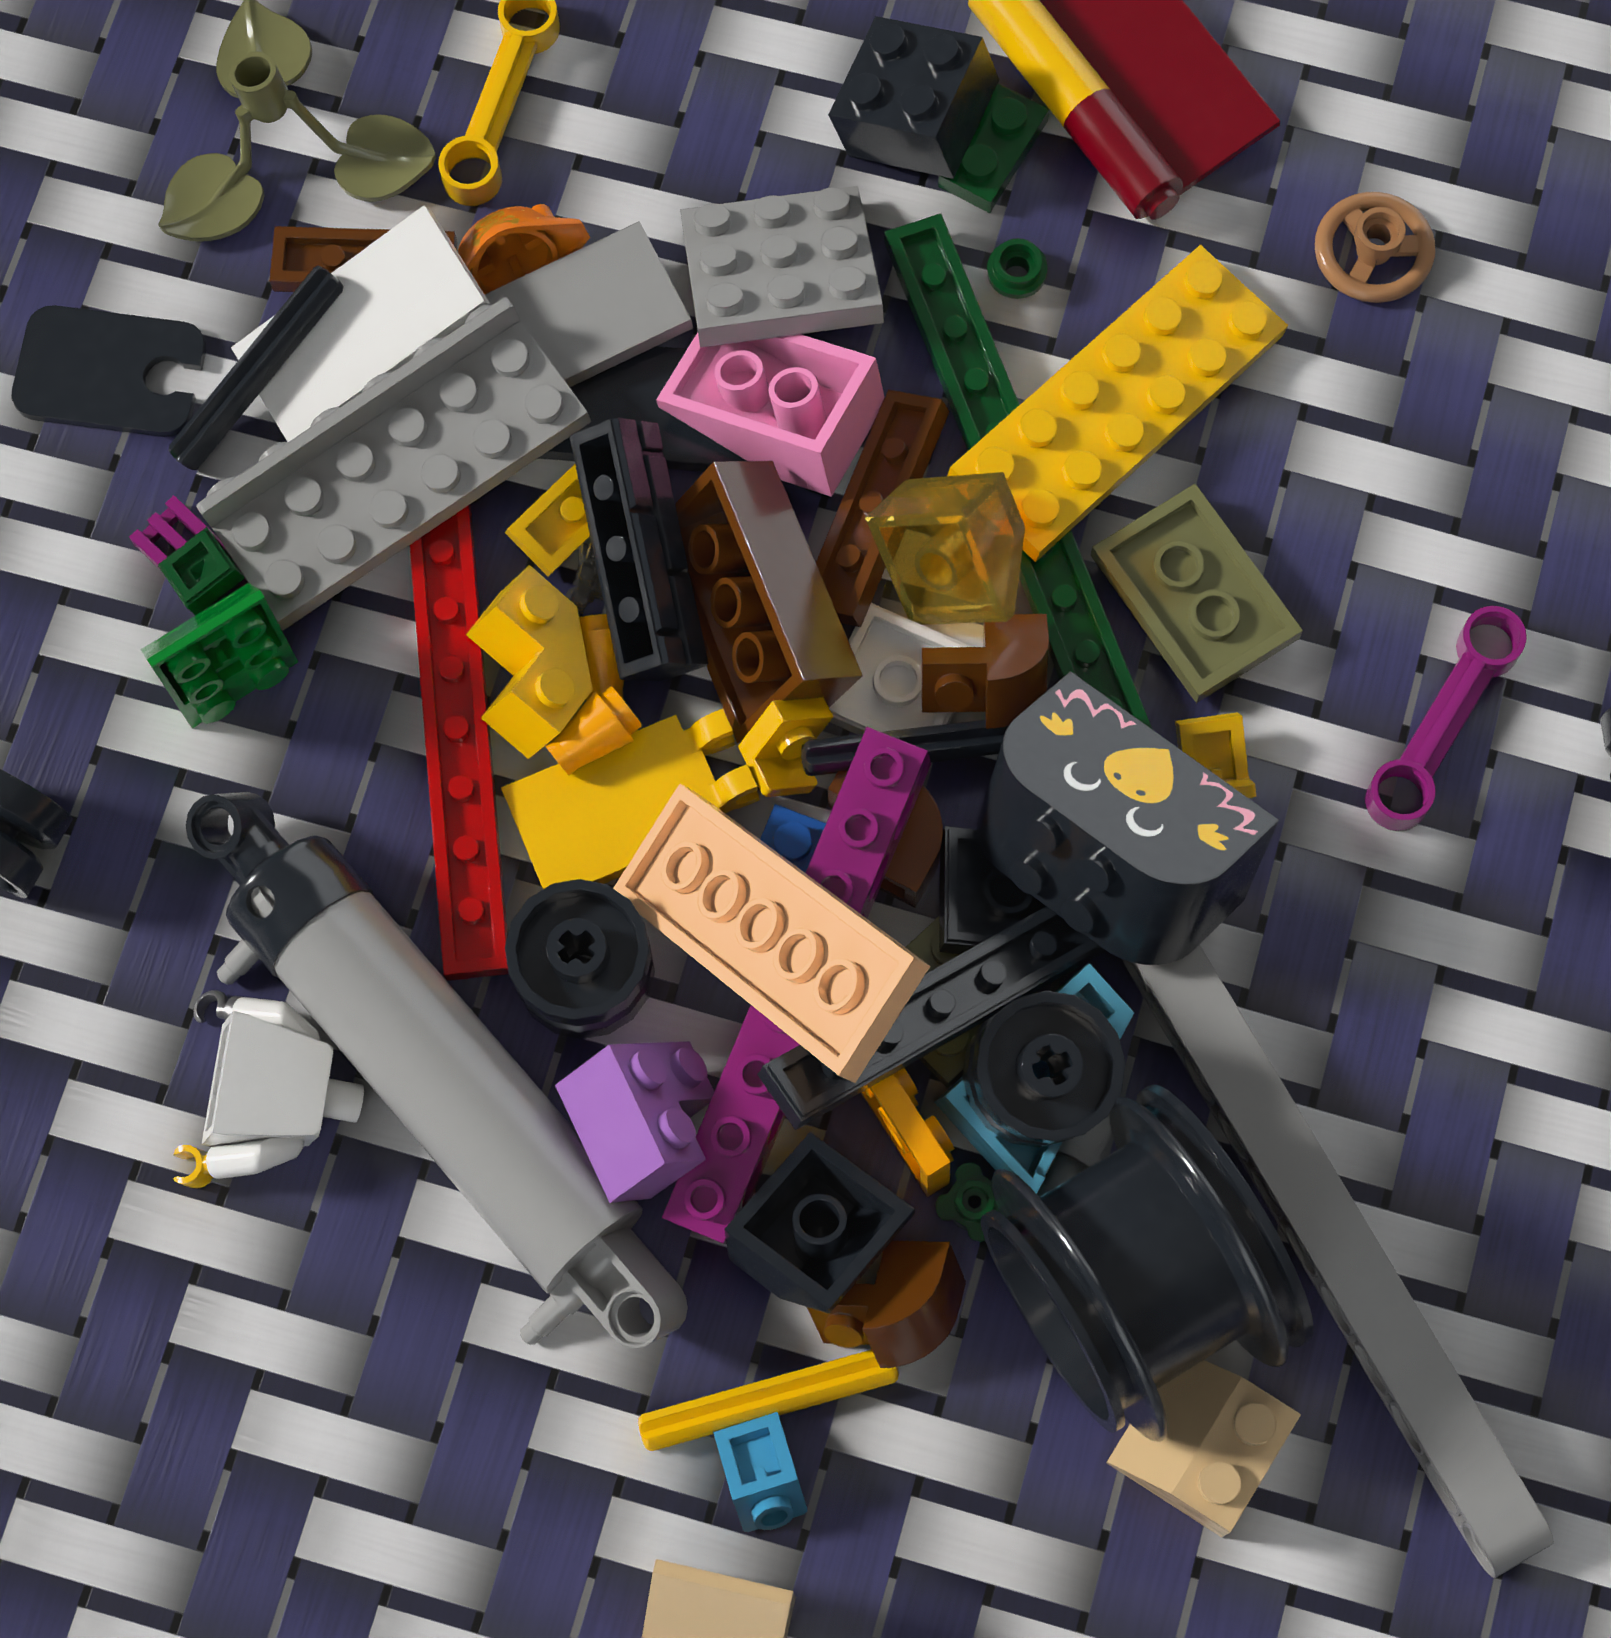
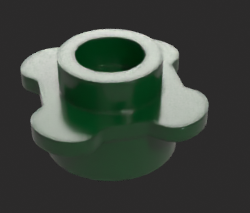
[935,1163,999,1242]

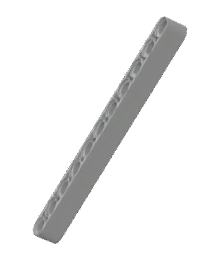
[1122,944,1554,1578]

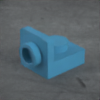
[713,1412,808,1532]

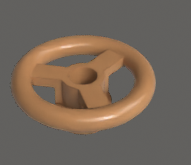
[1315,192,1435,303]

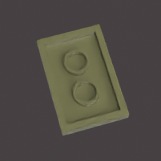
[1090,484,1303,704]

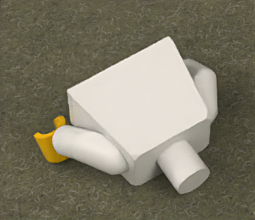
[173,990,364,1189]

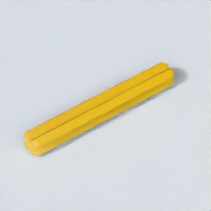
[638,1349,899,1451]

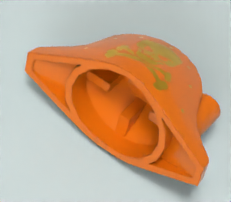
[458,204,590,295]

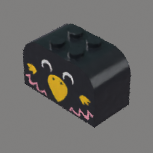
[976,671,1279,965]

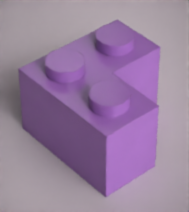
[555,1041,714,1203]

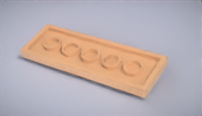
[613,784,930,1083]

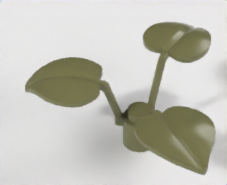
[158,0,436,242]

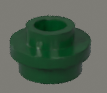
[987,238,1048,299]

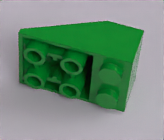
[140,583,298,729]

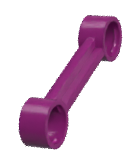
[1365,606,1527,831]

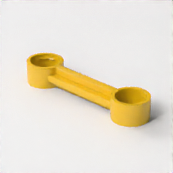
[438,0,560,206]

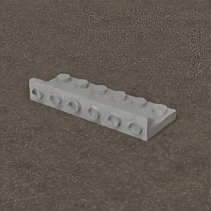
[196,297,591,631]

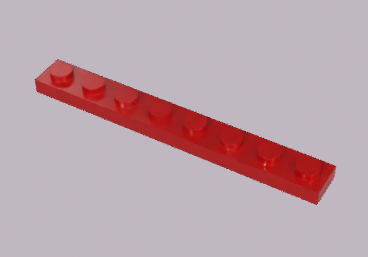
[410,504,509,981]

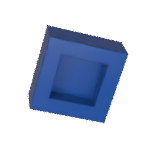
[760,804,826,873]

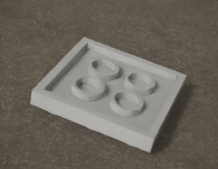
[680,186,884,348]

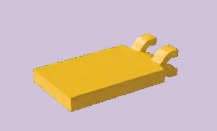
[501,708,760,889]

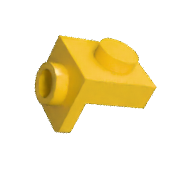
[1175,712,1256,798]

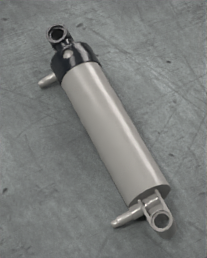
[186,792,688,1348]

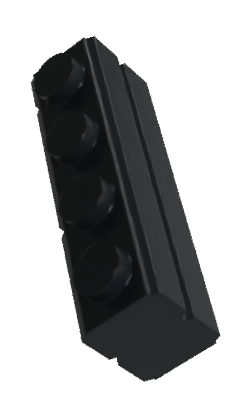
[570,418,709,681]

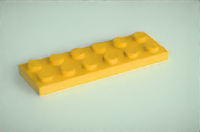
[946,245,1288,562]

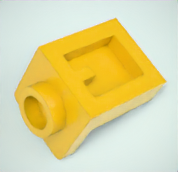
[738,697,834,797]

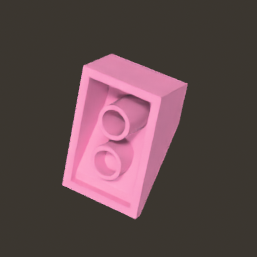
[656,333,885,497]

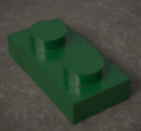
[938,83,1049,213]

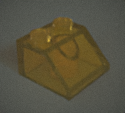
[865,472,1025,625]

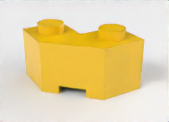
[466,565,593,759]

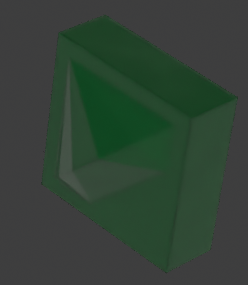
[158,527,245,616]

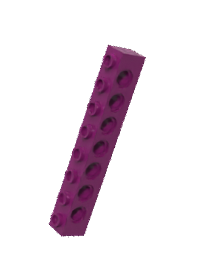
[662,727,931,1244]

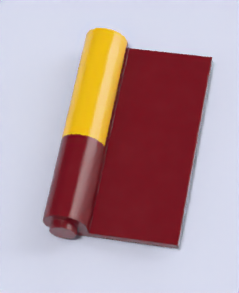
[968,0,1280,220]

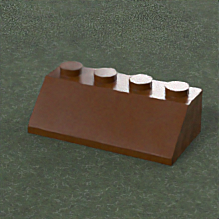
[675,461,863,744]

